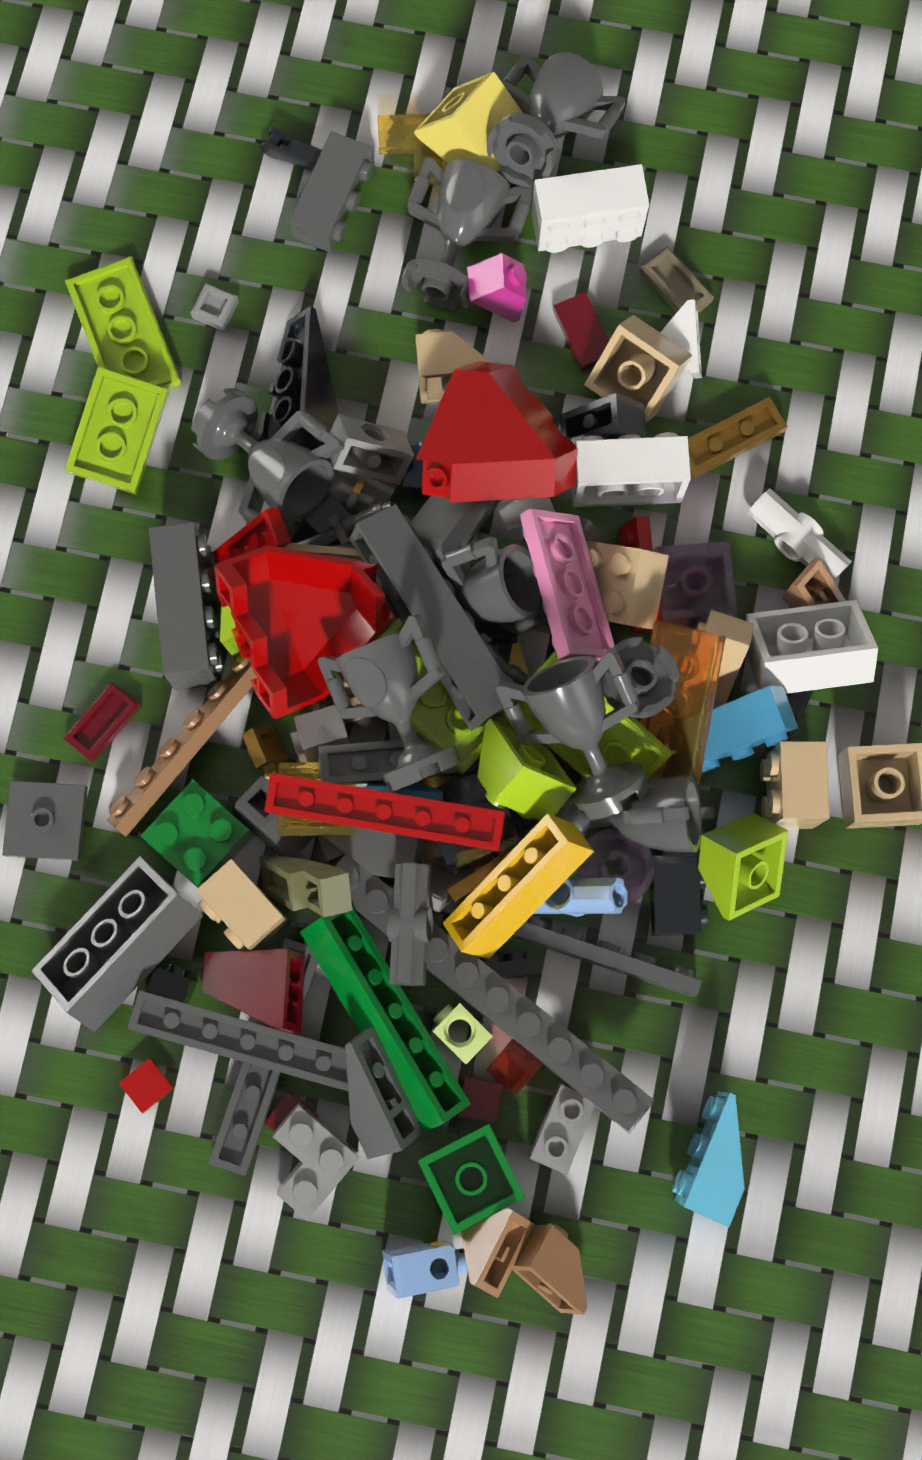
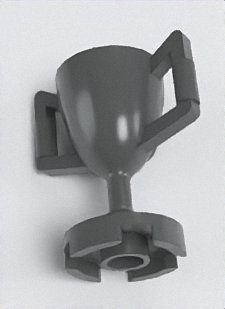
[487,52,626,187]
[402,157,534,312]
[191,388,345,528]
[441,537,549,635]
[318,614,462,792]
[595,637,680,720]
[496,648,650,820]
[555,775,715,853]

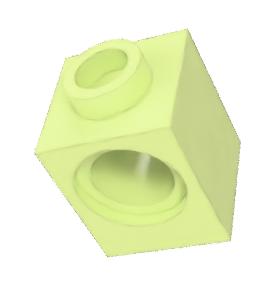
[433,1003,493,1064]

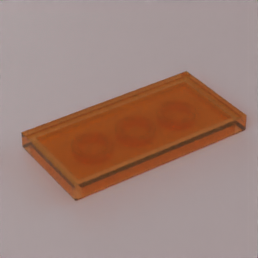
[637,620,726,786]

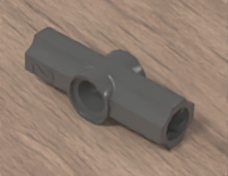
[387,863,433,986]

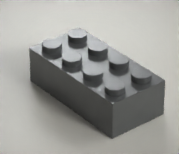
[149,522,224,690]
[32,857,203,1033]

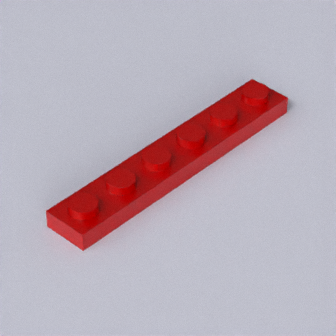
[264,773,506,851]

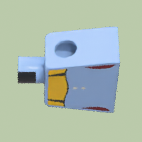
[382,1241,468,1299]

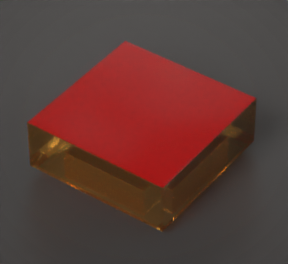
[119,1058,175,1114]

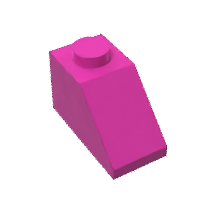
[468,253,527,323]

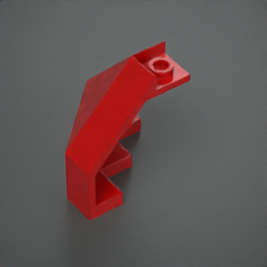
[416,361,578,503]
[215,545,396,719]

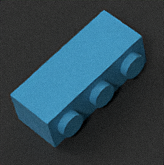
[669,685,799,774]

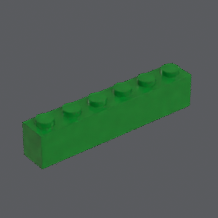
[300,906,471,1132]

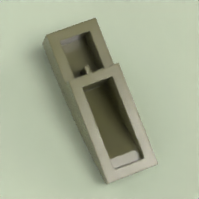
[259,855,352,917]

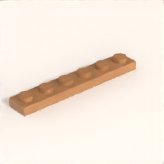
[107,655,257,836]

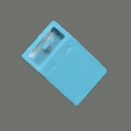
[672,1091,745,1227]

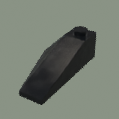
[258,305,339,451]

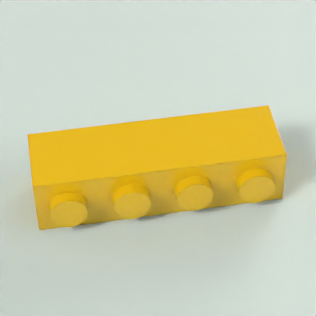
[443,813,594,959]

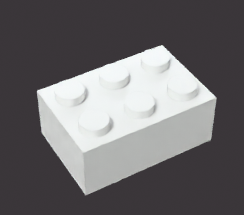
[531,164,649,253]
[572,432,691,508]
[746,600,878,694]

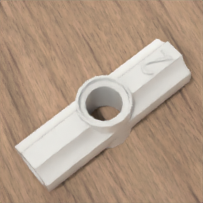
[747,488,852,580]

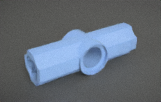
[533,878,628,917]

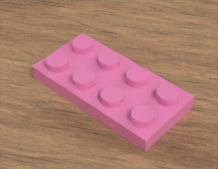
[520,508,615,662]

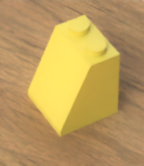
[414,71,523,186]

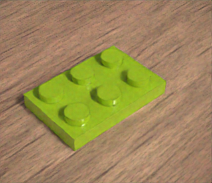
[65,367,170,495]

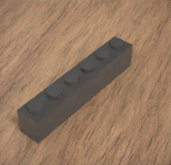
[349,504,518,732]

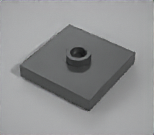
[2,781,88,861]

